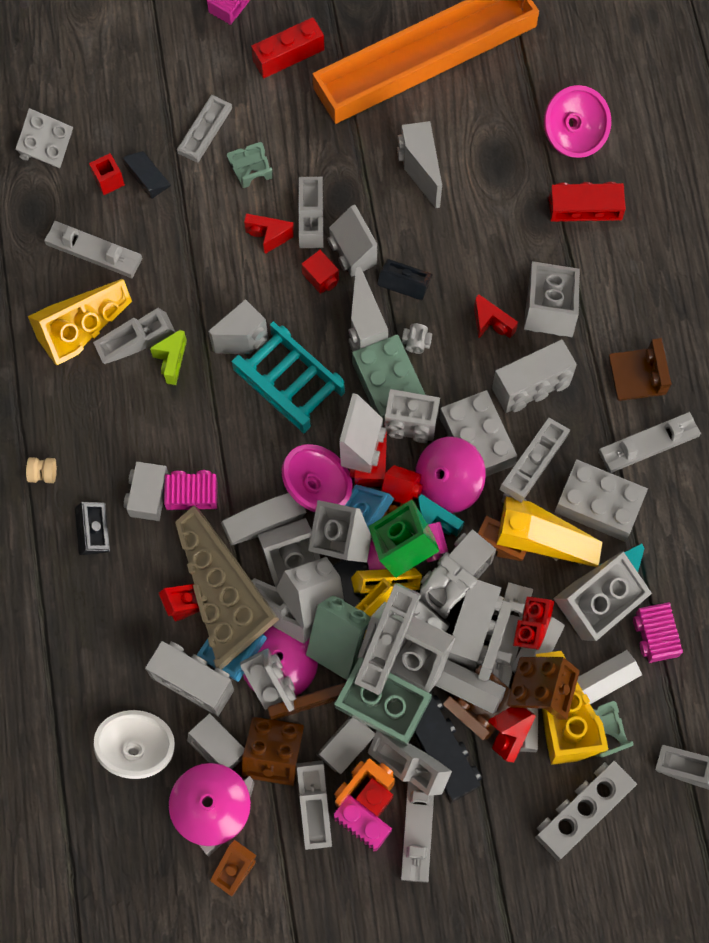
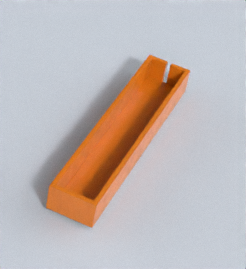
[312,0,539,124]

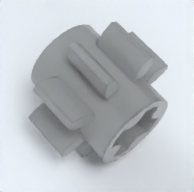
[402,323,432,354]

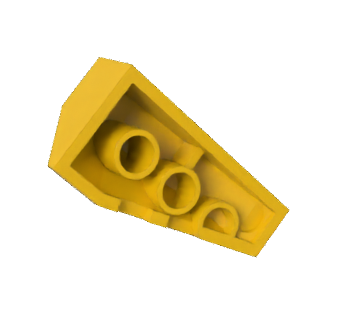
[28,279,132,365]
[497,496,602,567]
[535,651,608,765]

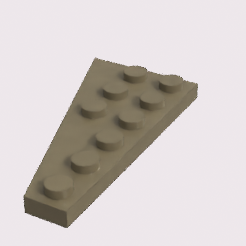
[175,506,279,669]

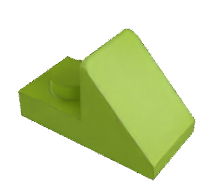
[150,330,187,385]

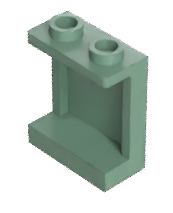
[306,596,371,680]

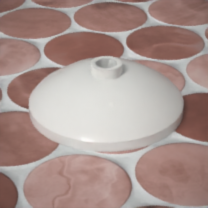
[94,710,175,779]

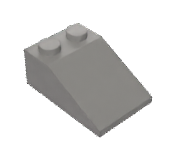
[397,121,442,208]
[524,261,580,337]
[348,266,388,351]
[339,393,386,473]
[553,552,652,641]

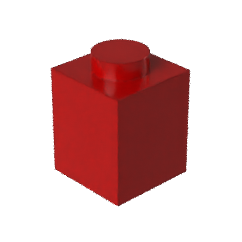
[89,153,125,195]
[301,250,339,294]
[381,465,423,504]
[355,778,393,817]

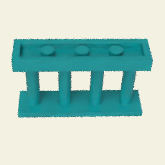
[232,321,345,434]

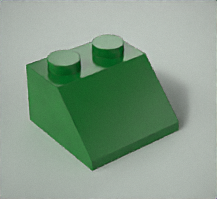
[368,499,439,578]

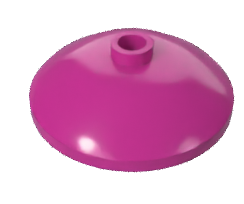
[544,85,611,158]
[416,437,486,513]
[282,444,352,512]
[243,626,318,696]
[169,763,251,846]

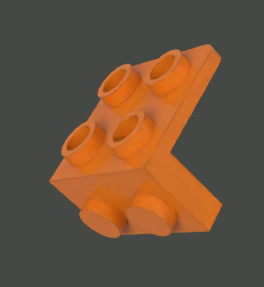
[334,758,395,808]

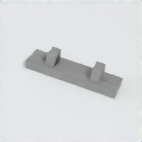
[44,221,143,278]
[599,412,701,473]
[499,418,570,503]
[492,582,533,687]
[354,583,422,695]
[401,781,434,883]

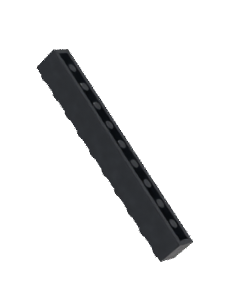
[333,560,482,803]

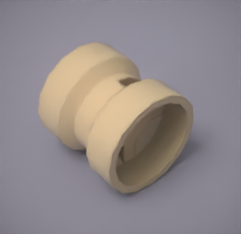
[26,457,57,483]

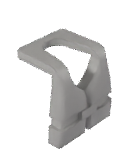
[420,555,477,618]

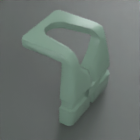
[227,142,272,188]
[593,701,633,757]

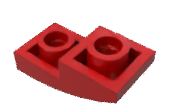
[513,596,554,650]

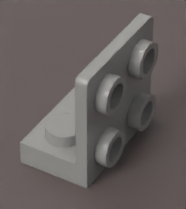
[384,389,440,443]
[240,648,296,712]

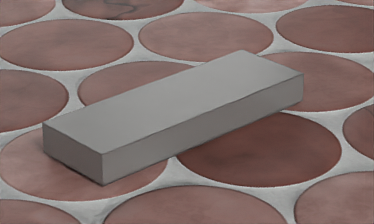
[177,94,232,163]
[478,601,512,682]

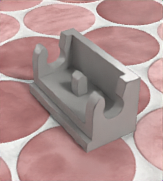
[187,713,245,769]
[316,716,375,775]

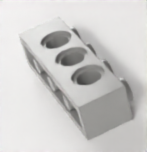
[535,761,637,861]

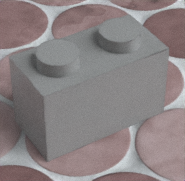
[124,462,169,521]

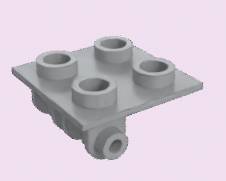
[15,108,73,168]

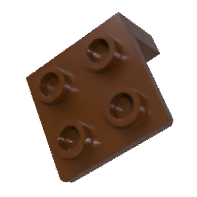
[609,338,671,401]
[507,657,580,720]
[443,665,511,740]
[241,717,304,786]

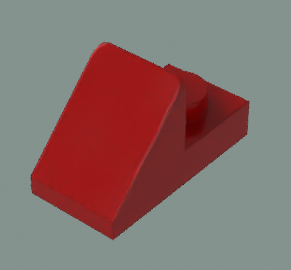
[244,213,294,253]
[474,294,518,338]
[159,584,200,621]
[488,707,536,763]

